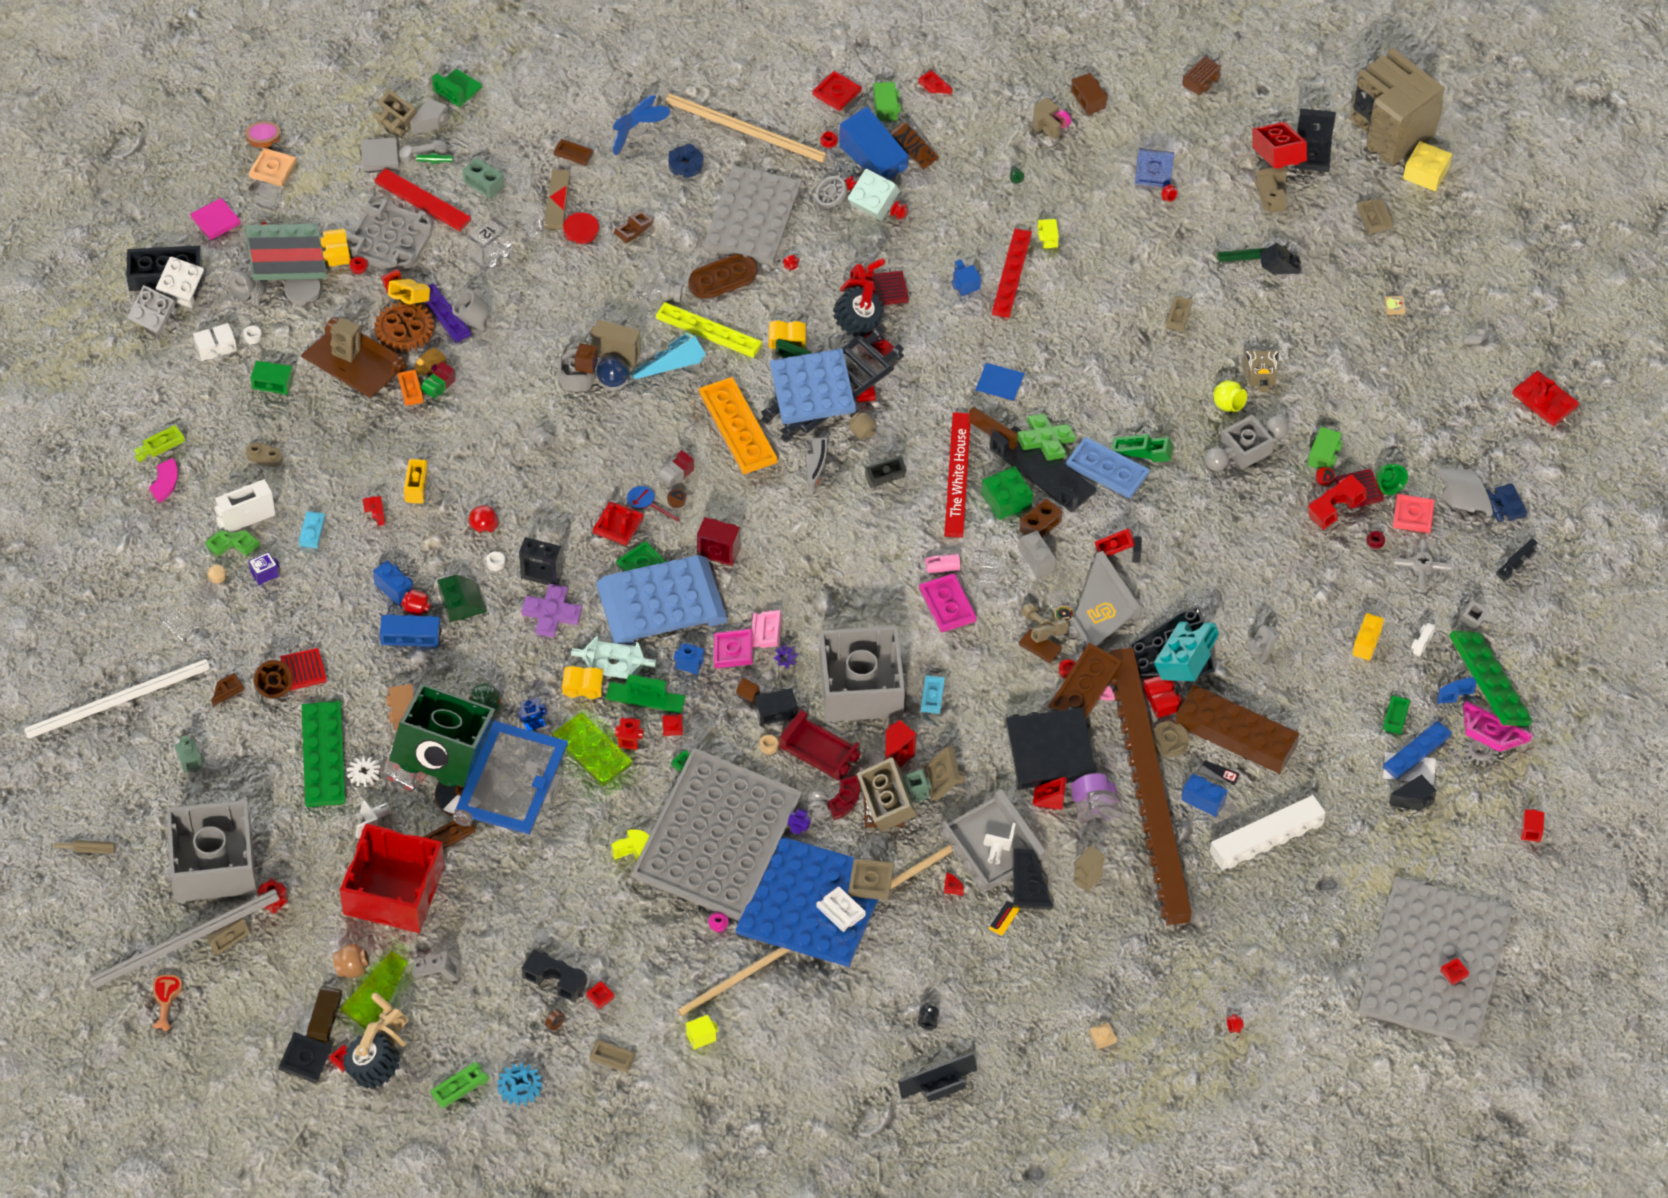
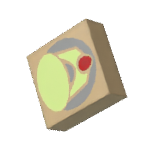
[1384,296,1405,315]

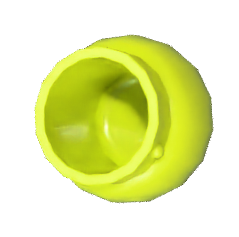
[1213,380,1247,412]

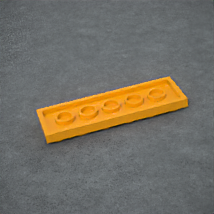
[698,377,778,475]

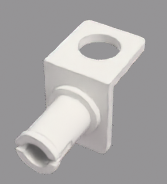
[356,801,391,839]
[983,823,1016,864]

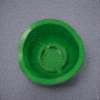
[1375,464,1408,495]

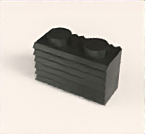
[864,455,907,488]

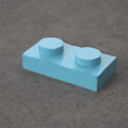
[299,511,326,548]
[921,675,945,714]

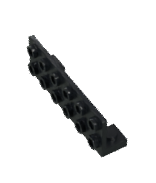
[989,426,1097,513]

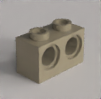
[330,318,360,362]

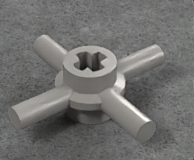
[1393,539,1452,590]

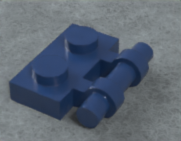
[1486,483,1527,523]

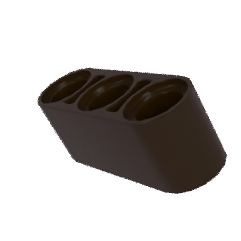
[307,986,342,1043]

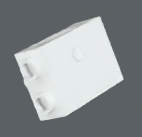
[214,479,275,533]

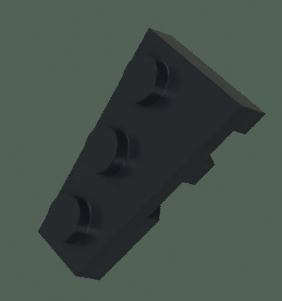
[1012,848,1054,910]

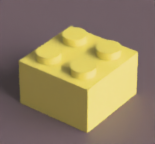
[1403,141,1452,192]

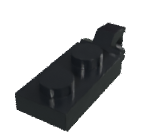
[1496,538,1538,582]

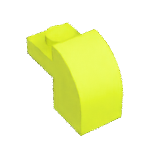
[611,829,650,861]

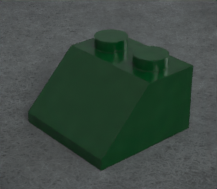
[437,575,487,623]

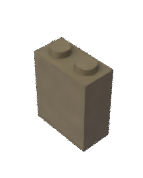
[590,319,641,367]

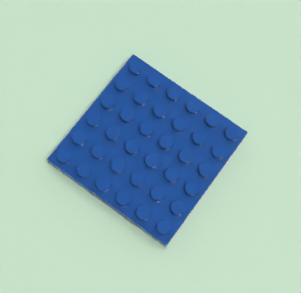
[735,837,879,967]

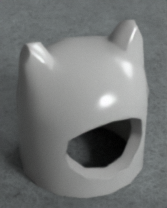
[452,290,489,331]

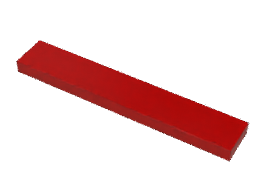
[374,168,471,232]

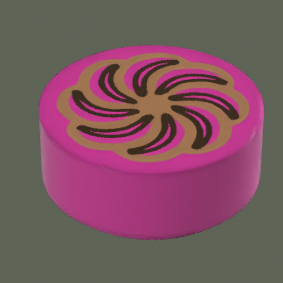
[1054,110,1071,128]

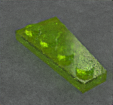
[340,950,408,1030]

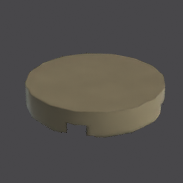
[1152,721,1190,757]

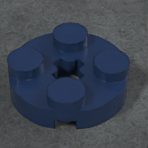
[668,144,704,178]

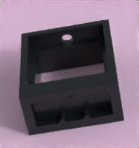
[519,537,563,585]

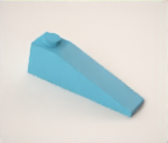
[630,332,706,379]

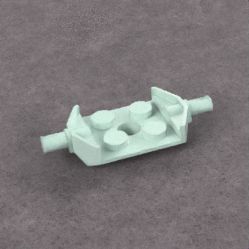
[571,636,656,679]

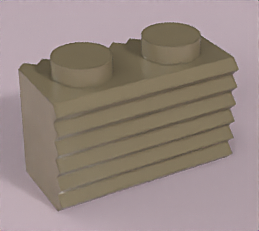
[1073,846,1105,891]

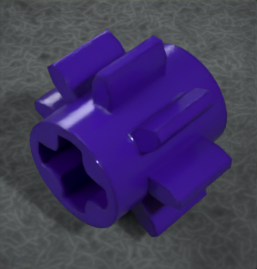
[774,643,799,669]
[787,809,811,835]

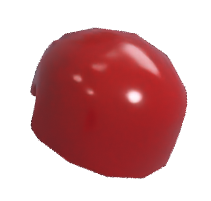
[468,505,499,533]

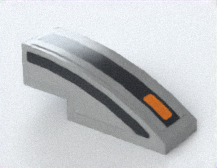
[806,438,827,495]

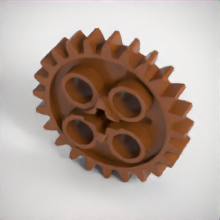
[374,301,434,353]

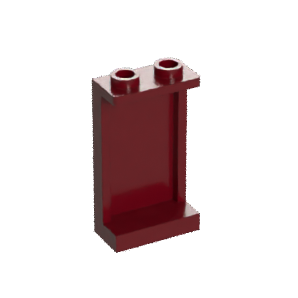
[779,710,861,781]

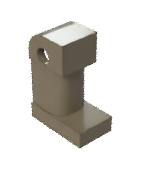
[1254,166,1287,212]

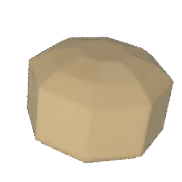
[207,564,227,584]

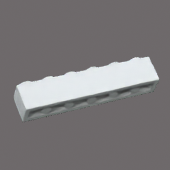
[1210,795,1325,870]

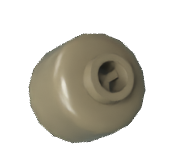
[849,412,876,440]

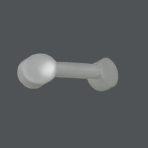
[398,140,448,163]

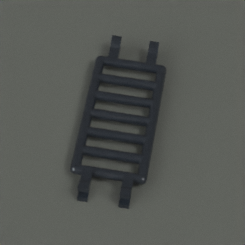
[761,326,904,442]

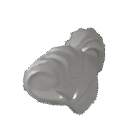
[227,269,266,308]

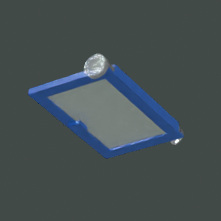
[453,719,568,835]

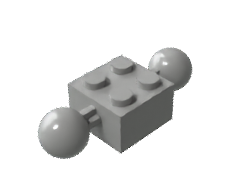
[1205,415,1289,471]

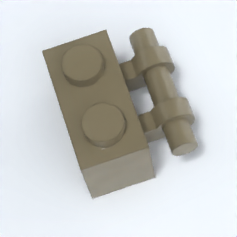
[373,89,418,136]

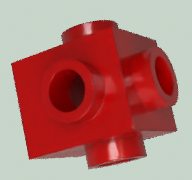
[615,717,644,750]
[257,878,288,915]

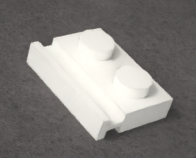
[817,887,866,932]

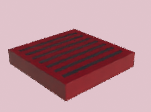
[873,271,909,306]
[1335,468,1384,510]

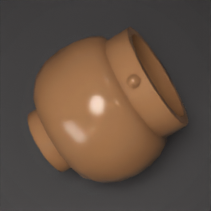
[333,944,369,978]

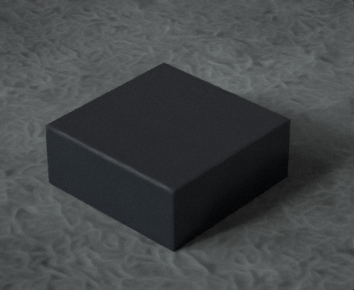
[1132,536,1142,563]

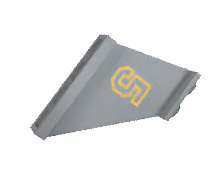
[1068,551,1140,652]

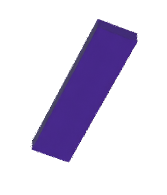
[424,283,471,343]

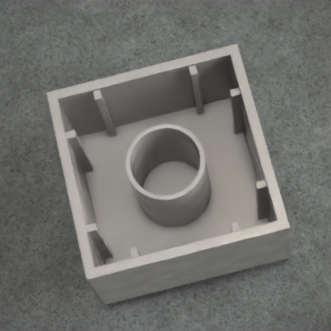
[819,626,905,722]
[166,800,257,902]

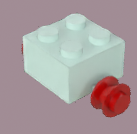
[844,169,908,221]

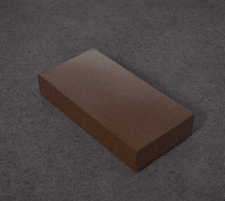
[554,139,594,166]
[1019,629,1062,664]

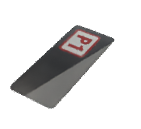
[1199,761,1239,785]

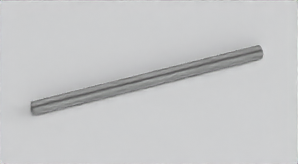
[91,890,279,987]

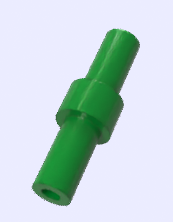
[416,153,453,164]

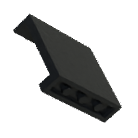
[1004,707,1096,790]

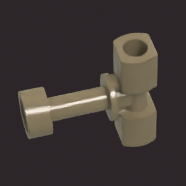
[1021,603,1069,642]

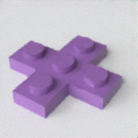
[521,584,582,638]

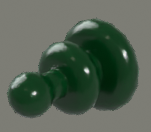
[1010,166,1025,184]

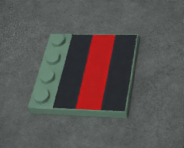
[245,224,326,280]

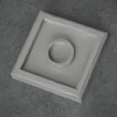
[360,137,399,172]

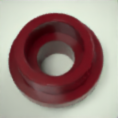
[1366,531,1385,549]

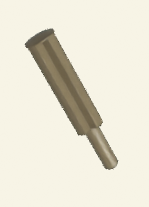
[54,840,116,854]

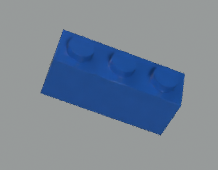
[380,614,441,647]

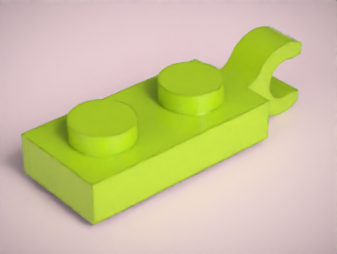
[134,425,185,462]

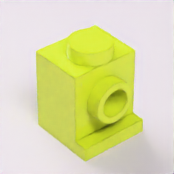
[1037,219,1059,248]

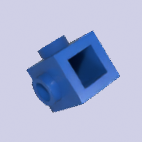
[674,643,704,675]

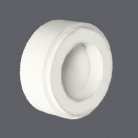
[243,326,262,344]
[486,552,506,571]

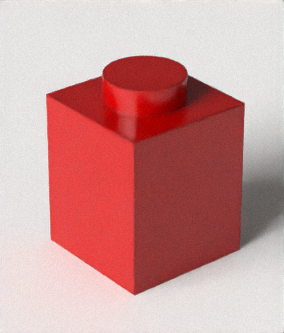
[1521,809,1545,842]

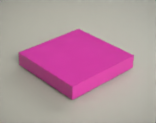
[190,198,241,240]
[714,629,753,669]

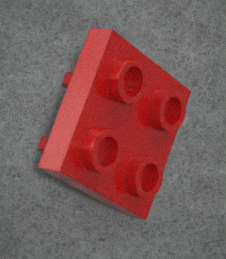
[593,501,644,546]

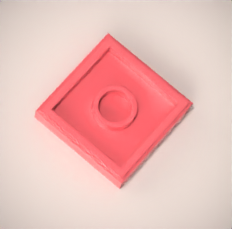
[1393,494,1435,533]

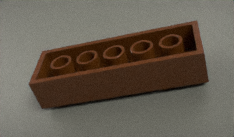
[1175,684,1300,774]

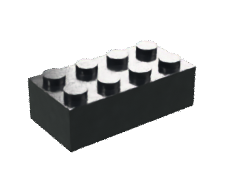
[126,245,202,291]

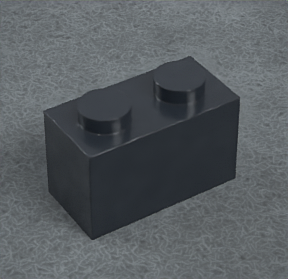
[754,688,798,726]

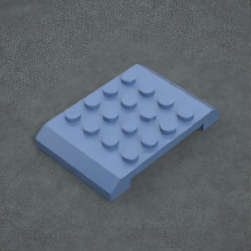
[596,555,727,645]

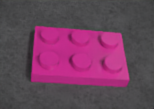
[919,574,977,633]

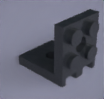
[1294,108,1336,172]

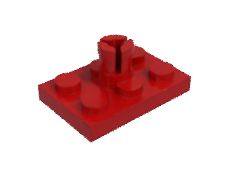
[1512,370,1579,427]

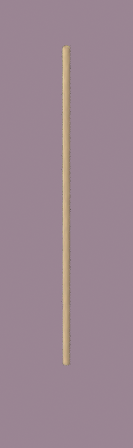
[677,844,952,1017]

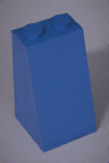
[839,107,908,181]

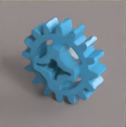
[497,1063,542,1107]

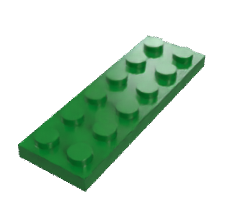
[1449,630,1533,726]
[301,701,345,807]

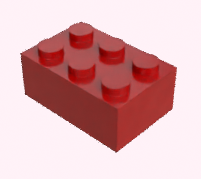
[1252,121,1307,169]

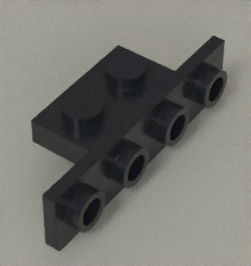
[897,1053,977,1102]

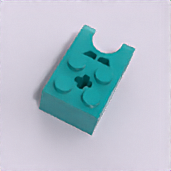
[1154,622,1219,681]

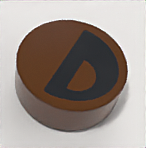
[667,489,686,508]
[545,1010,565,1031]

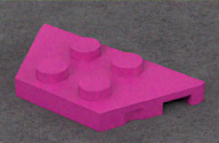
[1463,701,1533,752]

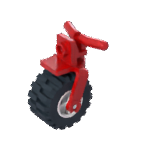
[833,258,885,337]

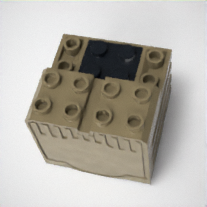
[1350,48,1445,165]

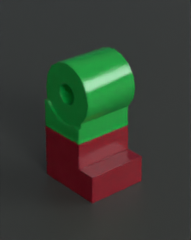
[421,361,455,399]

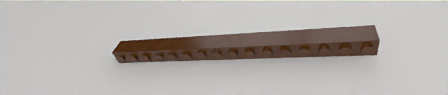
[1110,648,1192,925]

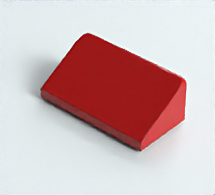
[1094,528,1135,557]

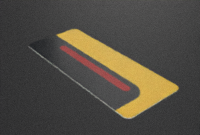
[989,901,1020,936]

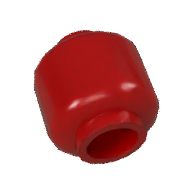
[401,589,431,616]

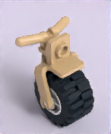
[343,993,408,1089]

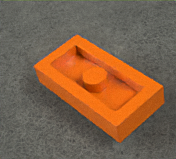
[397,370,424,406]

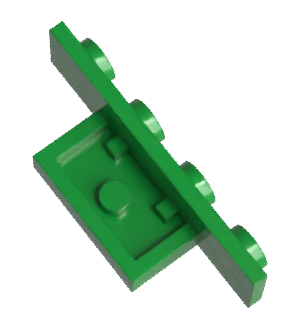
[605,674,686,714]

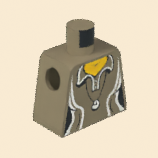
[1243,351,1279,392]

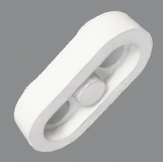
[1411,623,1436,657]

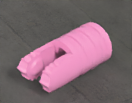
[924,554,960,573]

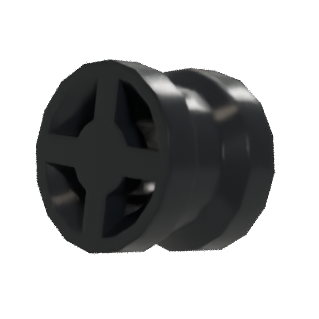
[917,1005,940,1030]

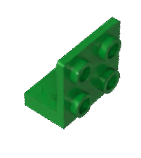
[432,69,482,108]

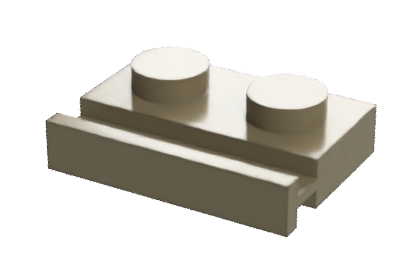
[1357,198,1394,234]

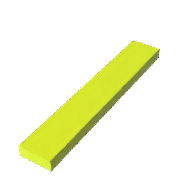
[656,302,762,358]

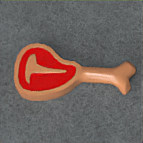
[153,975,183,1031]

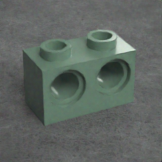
[462,157,504,199]

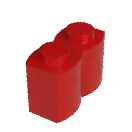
[1143,676,1182,718]

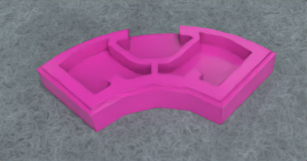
[149,458,178,503]

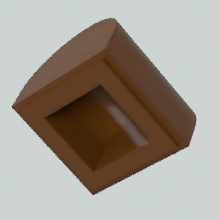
[736,678,760,703]

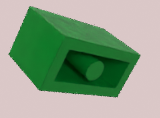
[250,361,294,395]

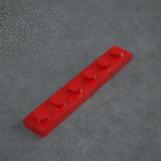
[992,228,1032,318]

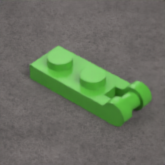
[430,1062,490,1109]

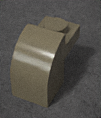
[1032,97,1061,139]

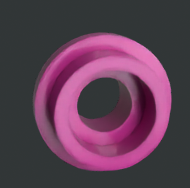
[708,912,728,932]

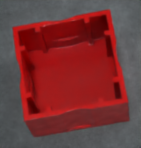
[340,823,445,933]

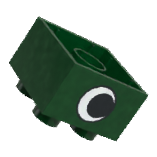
[389,683,495,787]

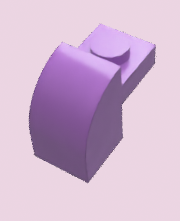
[1070,773,1118,806]

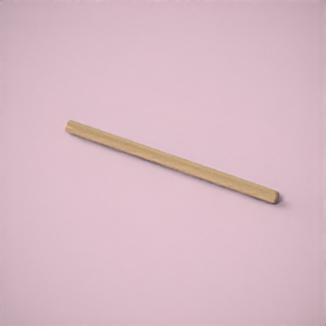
[666,93,826,163]

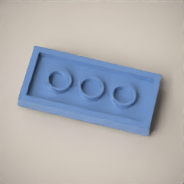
[1066,437,1150,499]

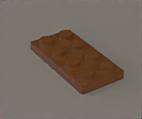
[1048,643,1123,721]

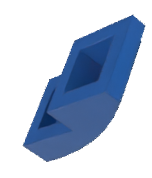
[1437,677,1477,704]

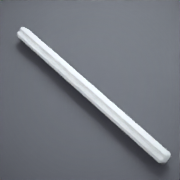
[24,659,210,738]

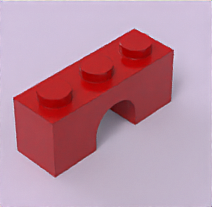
[1308,474,1367,530]

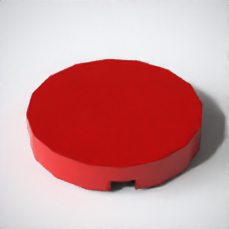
[563,212,599,244]

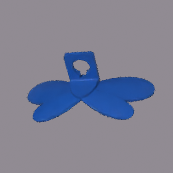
[613,95,670,155]

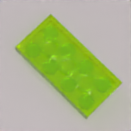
[551,712,633,787]

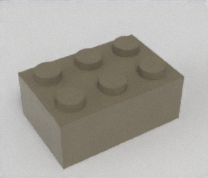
[856,757,918,832]

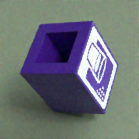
[248,552,280,586]

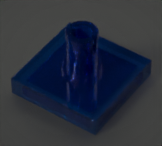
[1134,148,1174,188]

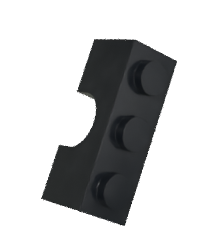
[521,949,587,1003]

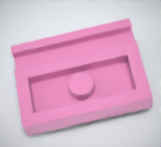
[752,610,782,649]

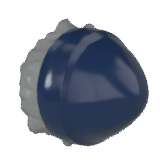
[595,356,629,391]

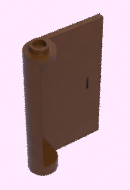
[301,317,406,398]

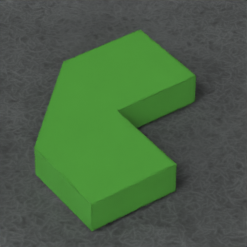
[205,531,260,557]

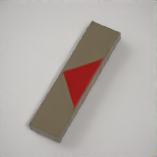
[545,169,570,230]

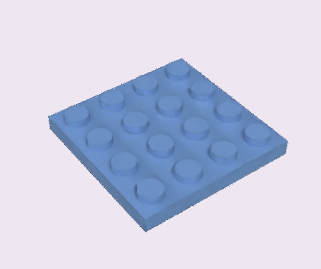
[769,349,856,425]

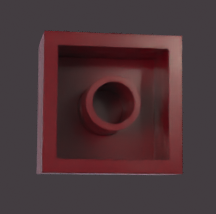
[697,517,740,567]

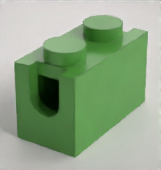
[873,82,901,121]
[1308,427,1344,469]

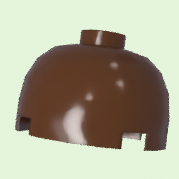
[253,660,293,699]

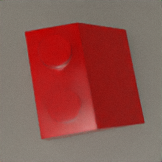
[885,720,916,767]

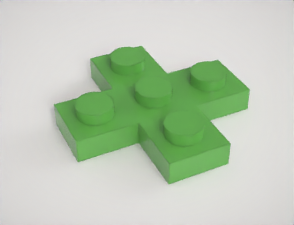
[1017,413,1076,461]

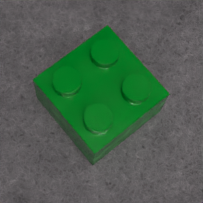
[981,466,1033,520]

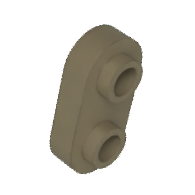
[246,443,283,467]

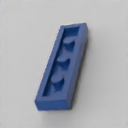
[1383,721,1452,780]

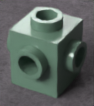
[903,770,932,802]

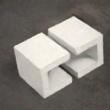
[193,323,237,361]

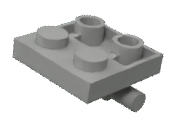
[127,285,178,334]

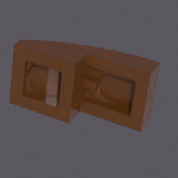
[614,210,654,243]

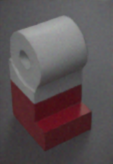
[659,450,694,487]

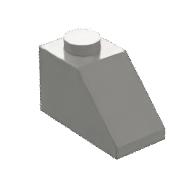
[410,98,449,134]

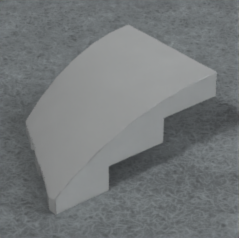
[1439,469,1493,516]

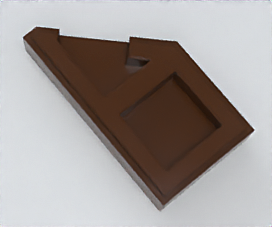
[211,673,244,706]

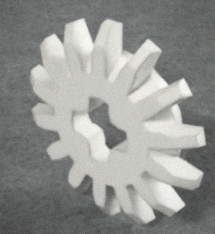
[347,756,382,787]

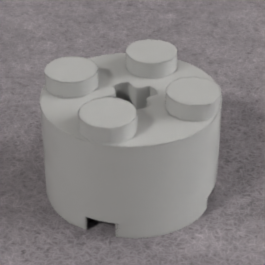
[557,349,595,392]

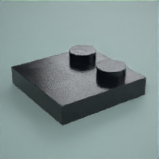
[278,1032,332,1084]

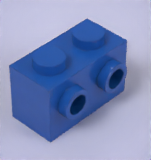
[373,560,413,607]
[1182,773,1227,817]

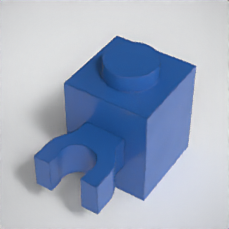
[952,260,981,296]

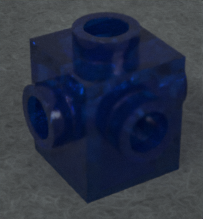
[518,697,548,731]

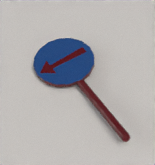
[627,486,680,522]

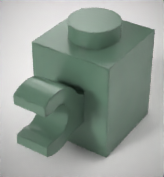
[175,736,203,773]

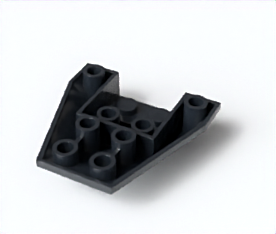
[1129,606,1216,678]

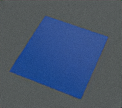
[975,363,1025,401]

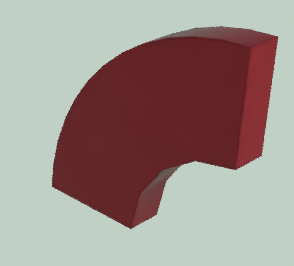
[827,775,860,820]

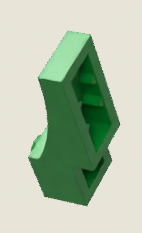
[1111,434,1174,463]

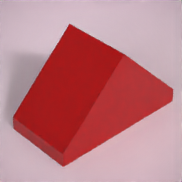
[1032,777,1067,810]

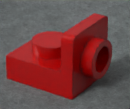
[362,496,385,526]

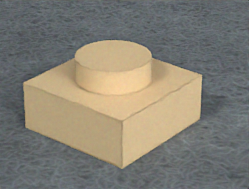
[1089,1022,1117,1049]

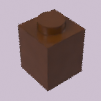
[574,343,598,374]

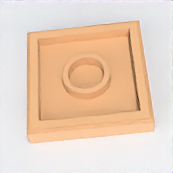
[249,148,297,187]

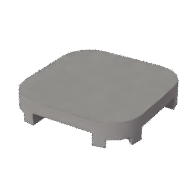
[347,198,432,272]

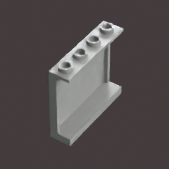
[940,789,1046,893]

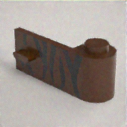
[889,122,939,170]

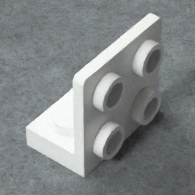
[156,257,204,308]

